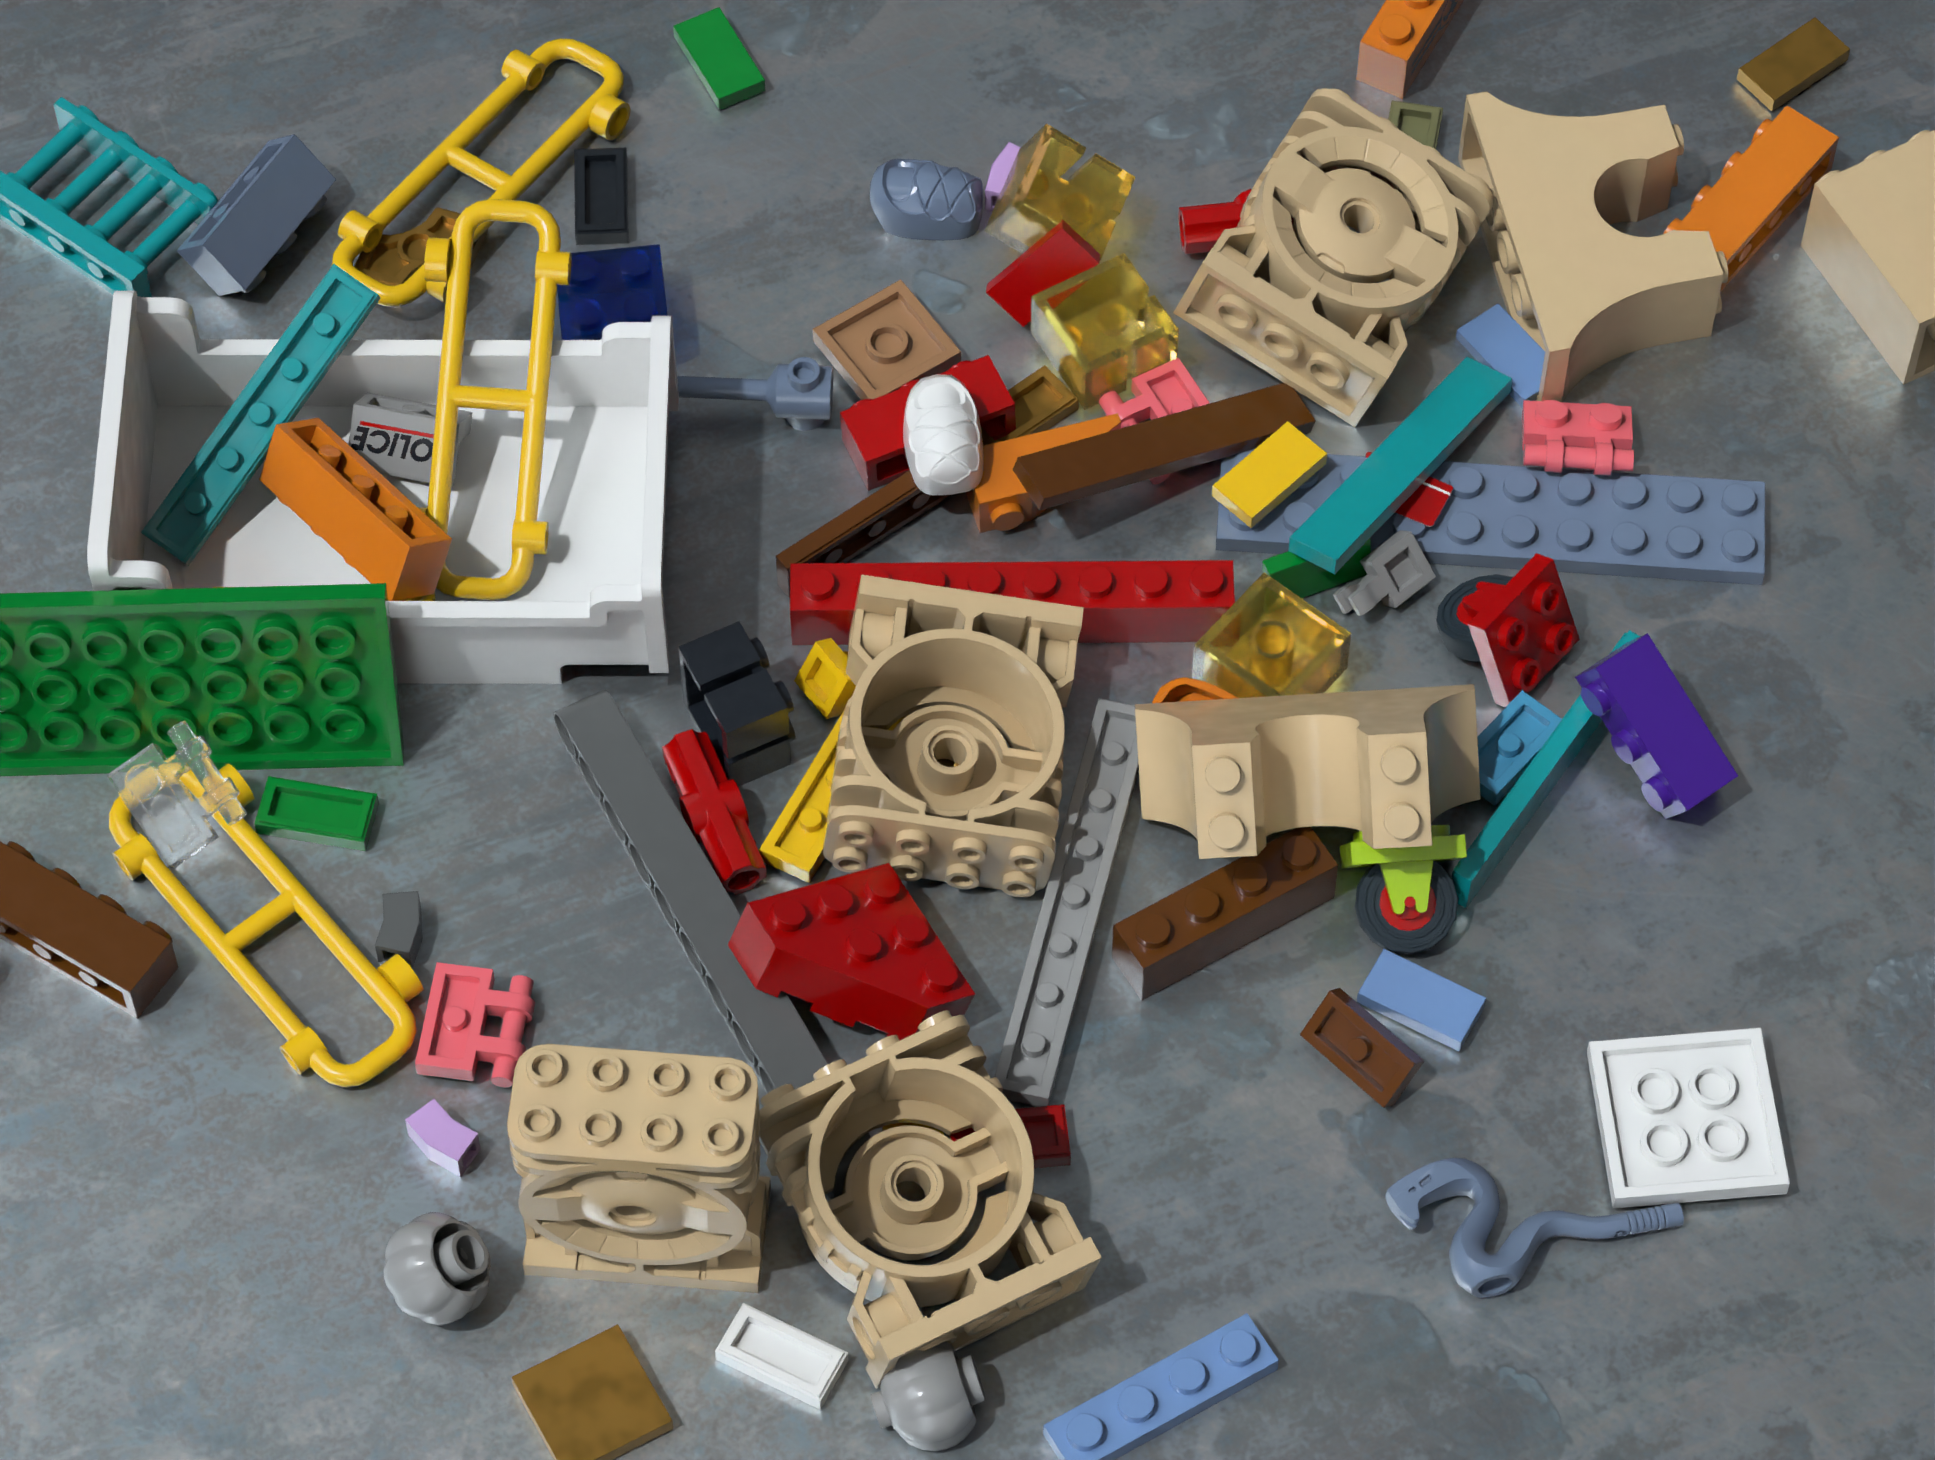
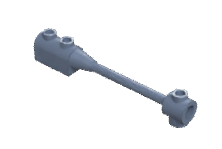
[677,357,834,431]

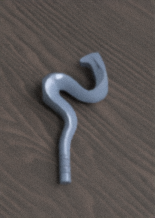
[1385,1158,1684,1298]

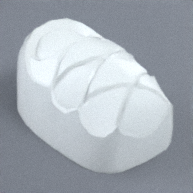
[903,374,984,496]

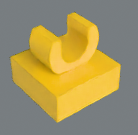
[794,638,856,719]

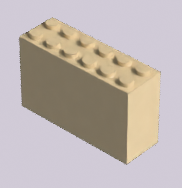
[1801,130,1935,385]

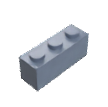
[177,134,336,296]

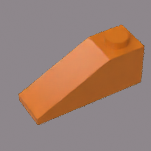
[966,413,1121,533]

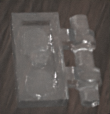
[106,721,247,869]

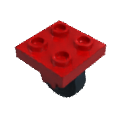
[1436,553,1580,707]

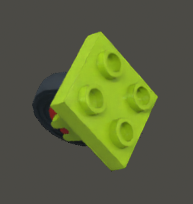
[1339,825,1467,954]

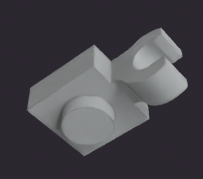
[1333,530,1436,616]

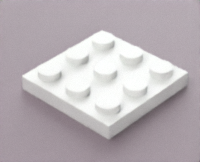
[1587,1028,1790,1208]

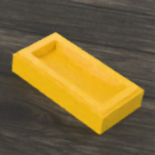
[1212,421,1327,528]

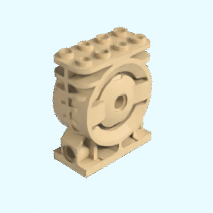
[1173,88,1494,427]
[823,575,1084,897]
[759,1010,1102,1389]
[507,1044,771,1293]

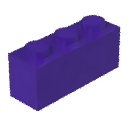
[1575,633,1738,819]

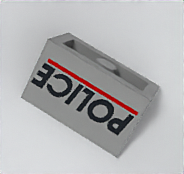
[349,393,473,486]

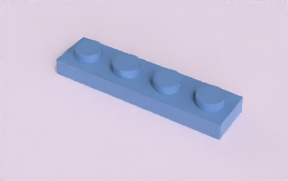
[1043,1313,1279,1460]

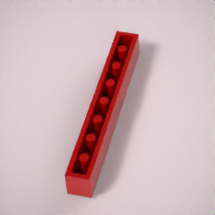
[790,560,1235,645]

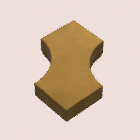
[354,207,488,286]

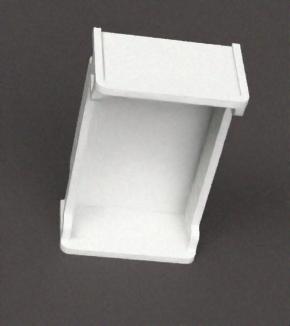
[87,291,679,684]

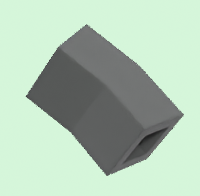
[375,891,423,969]

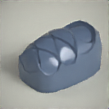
[870,159,983,241]

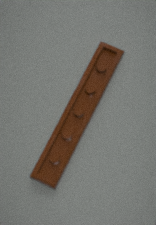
[1013,383,1316,511]

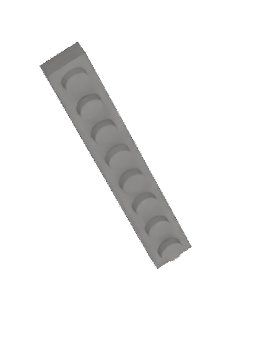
[995,698,1139,1107]

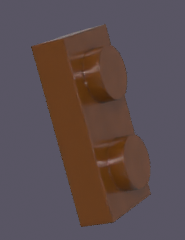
[1300,988,1424,1108]

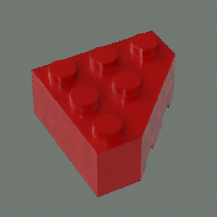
[728,863,975,1040]

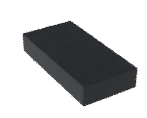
[574,147,629,245]

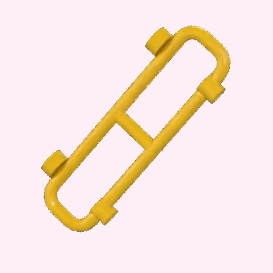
[332,38,631,307]
[418,199,572,600]
[109,763,424,1087]

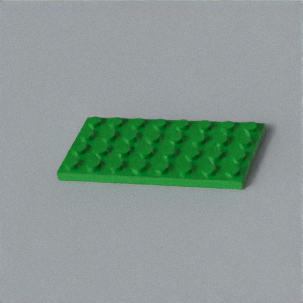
[0,583,404,777]

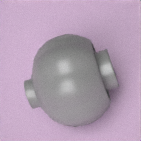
[383,1212,491,1326]
[871,1341,986,1451]

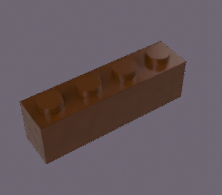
[1112,827,1338,1001]
[0,841,179,1019]

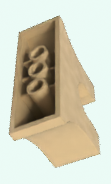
[1458,91,1728,402]
[1135,684,1480,859]

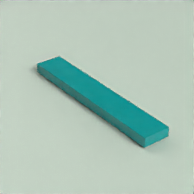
[141,264,380,566]
[1288,357,1512,574]
[1452,630,1640,909]

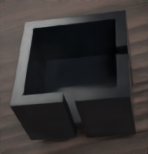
[678,621,796,787]

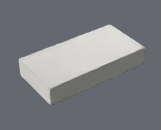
[715,1303,849,1410]

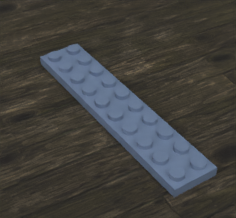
[1216,449,1765,585]

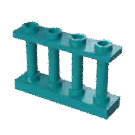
[0,97,218,297]

